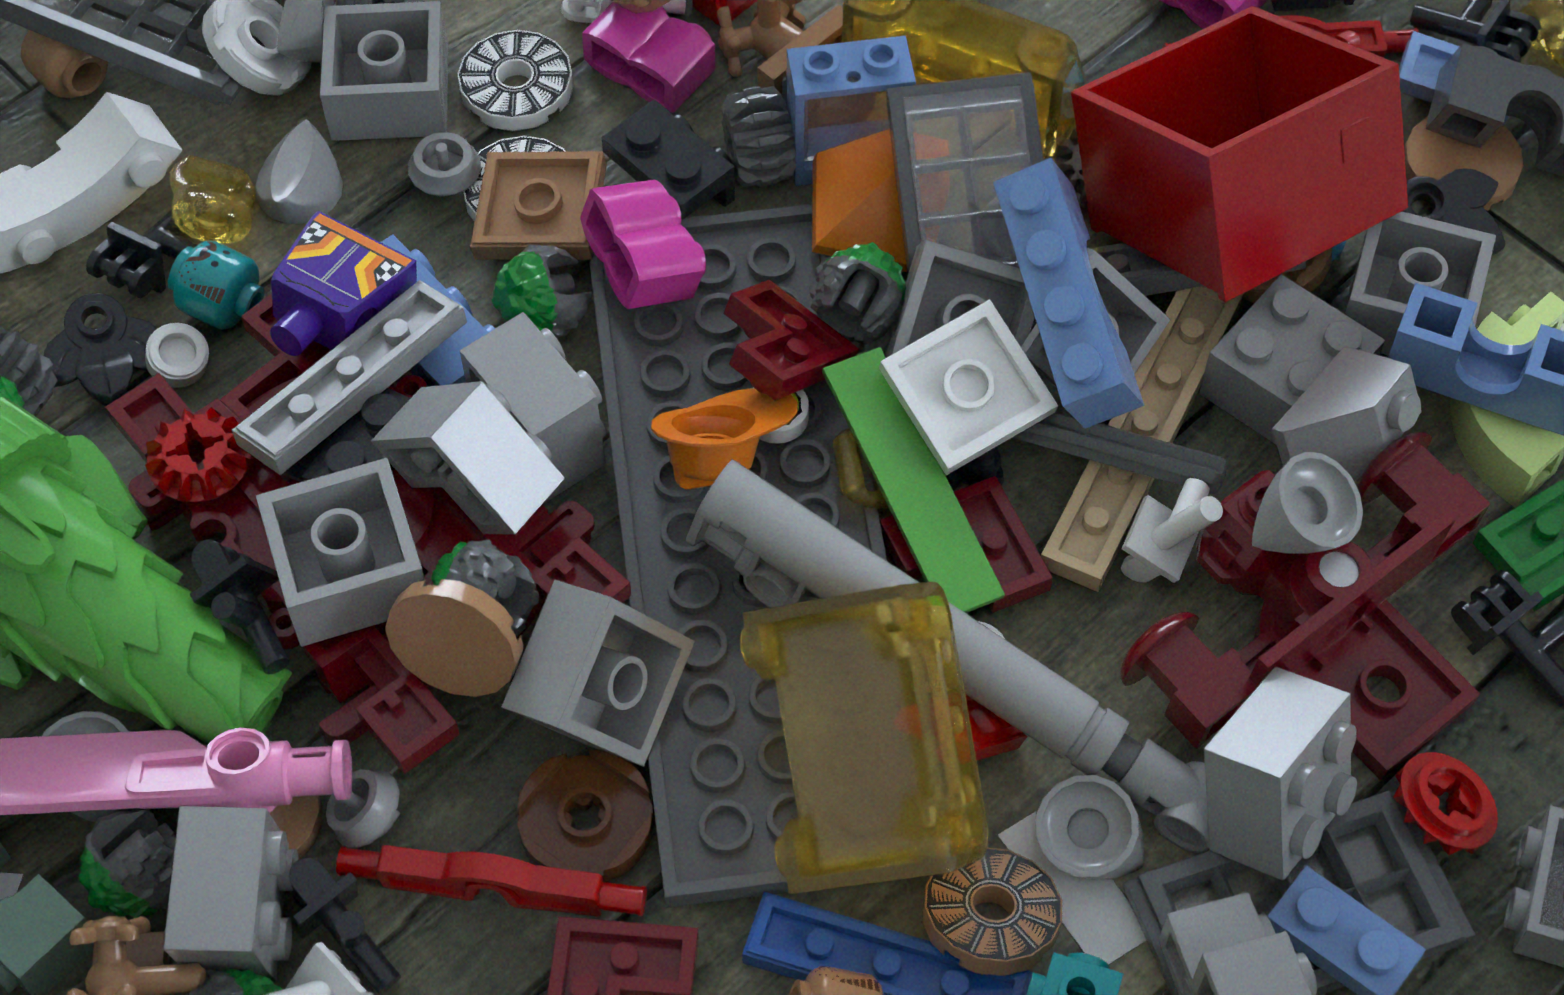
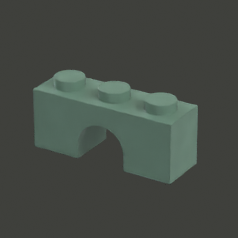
[0,842,94,995]

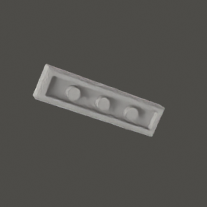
[232,280,467,475]

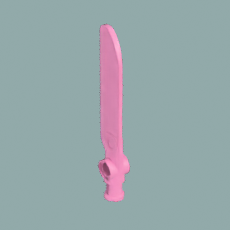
[0,728,352,815]

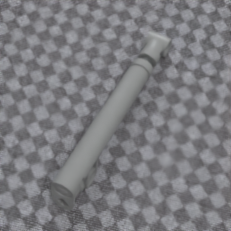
[686,459,1210,853]

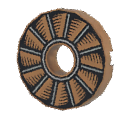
[922,847,1062,976]

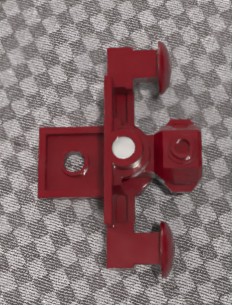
[1120,432,1491,781]

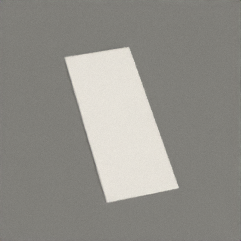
[998,811,1146,965]

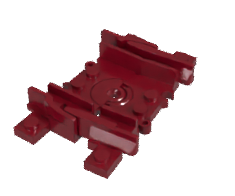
[105,293,632,774]

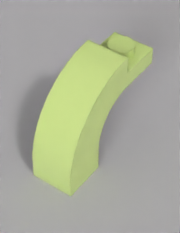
[1450,292,1564,508]

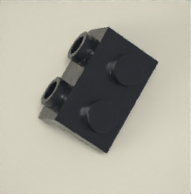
[602,99,735,220]

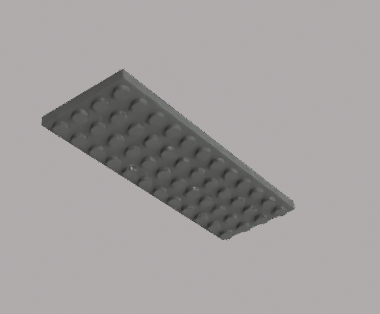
[589,204,941,908]

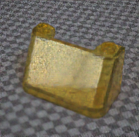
[842,0,1087,162]
[740,582,988,894]

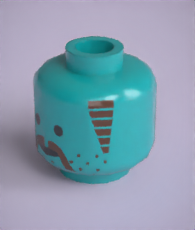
[168,241,265,330]

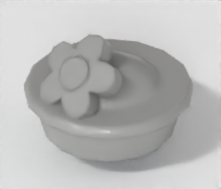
[408,132,481,197]
[326,769,400,849]

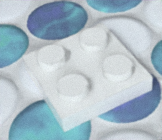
[879,299,1058,475]

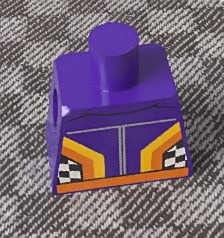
[270,211,417,356]

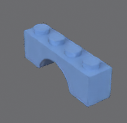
[993,158,1144,429]

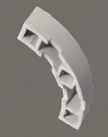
[0,92,183,274]

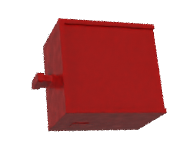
[1071,6,1408,302]

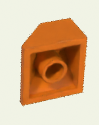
[812,129,950,272]

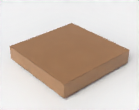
[470,151,607,260]

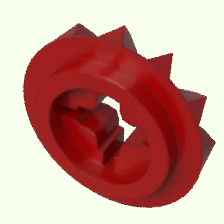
[145,407,251,502]
[1393,752,1498,855]

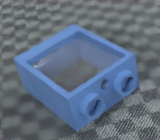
[787,35,916,186]

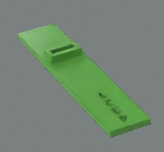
[822,347,1005,613]

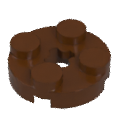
[517,750,654,882]

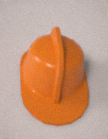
[651,388,798,490]

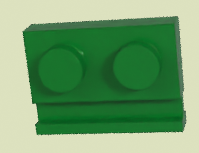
[1473,478,1564,612]

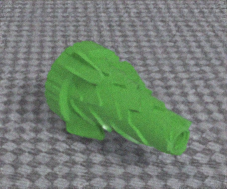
[0,397,292,744]

